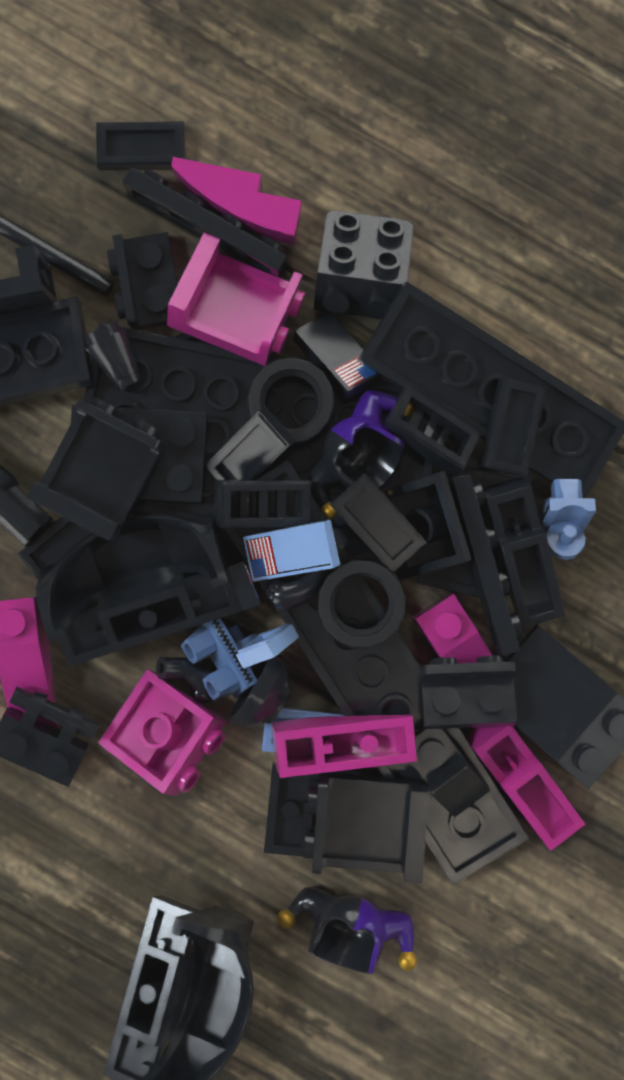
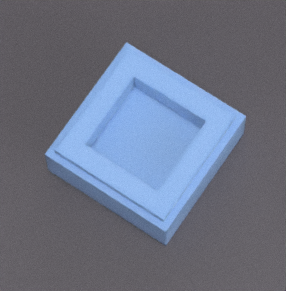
[236,623,299,668]

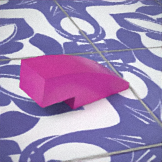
[171,157,302,246]
[464,726,586,851]

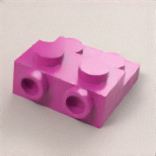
[98,669,227,796]

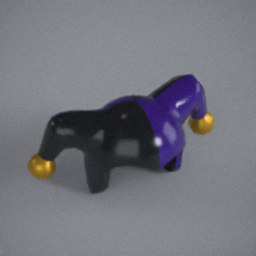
[308,390,415,521]
[277,886,417,974]

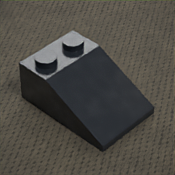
[504,624,624,790]

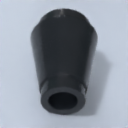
[84,320,142,391]

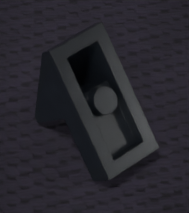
[411,727,491,817]

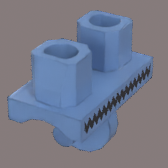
[539,479,596,560]
[181,618,258,700]

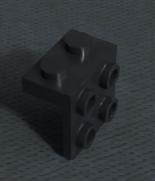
[313,210,413,319]

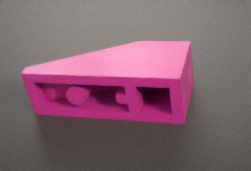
[412,593,492,664]
[0,597,58,728]
[271,715,417,778]

